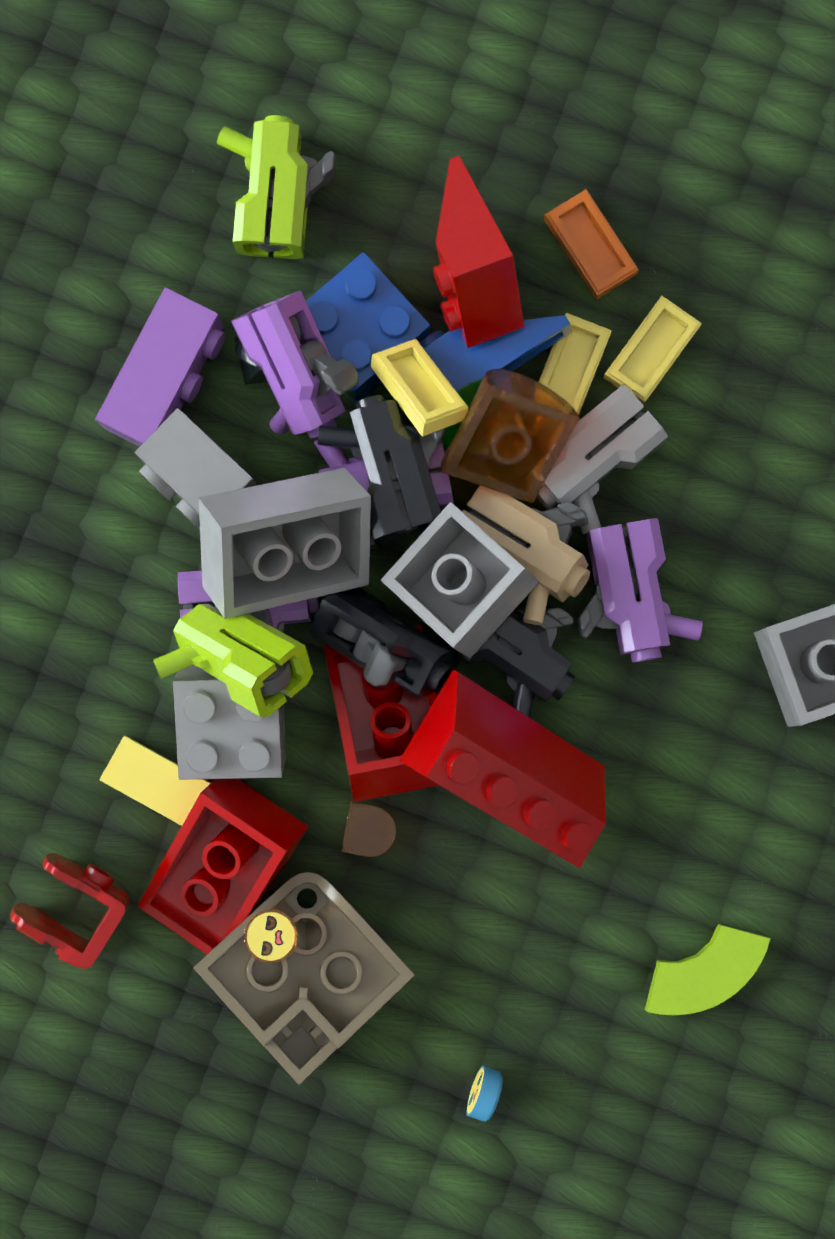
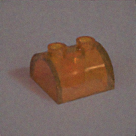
[441,369,580,503]

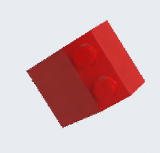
[433,156,524,348]
[324,625,439,802]
[137,779,309,954]

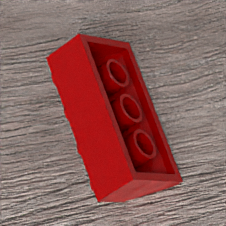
[399,670,606,869]

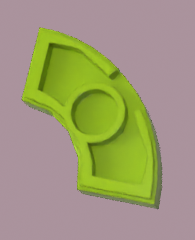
[645,924,771,1016]

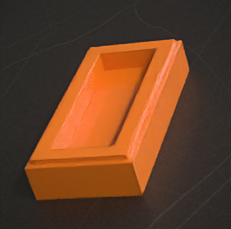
[544,189,639,300]

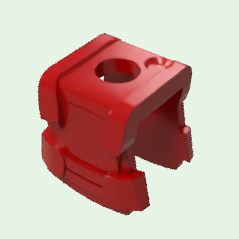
[10,853,130,969]

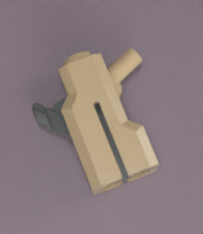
[462,481,590,625]

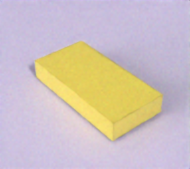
[603,296,702,405]
[529,313,612,423]
[371,339,469,437]
[99,736,211,826]

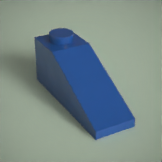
[419,315,572,391]

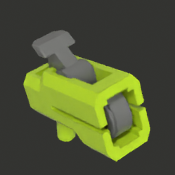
[217,115,336,259]
[153,604,313,717]

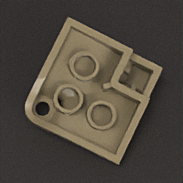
[193,872,414,1085]

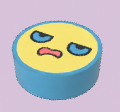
[466,1066,503,1122]

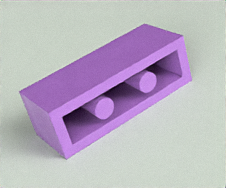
[95,287,226,447]

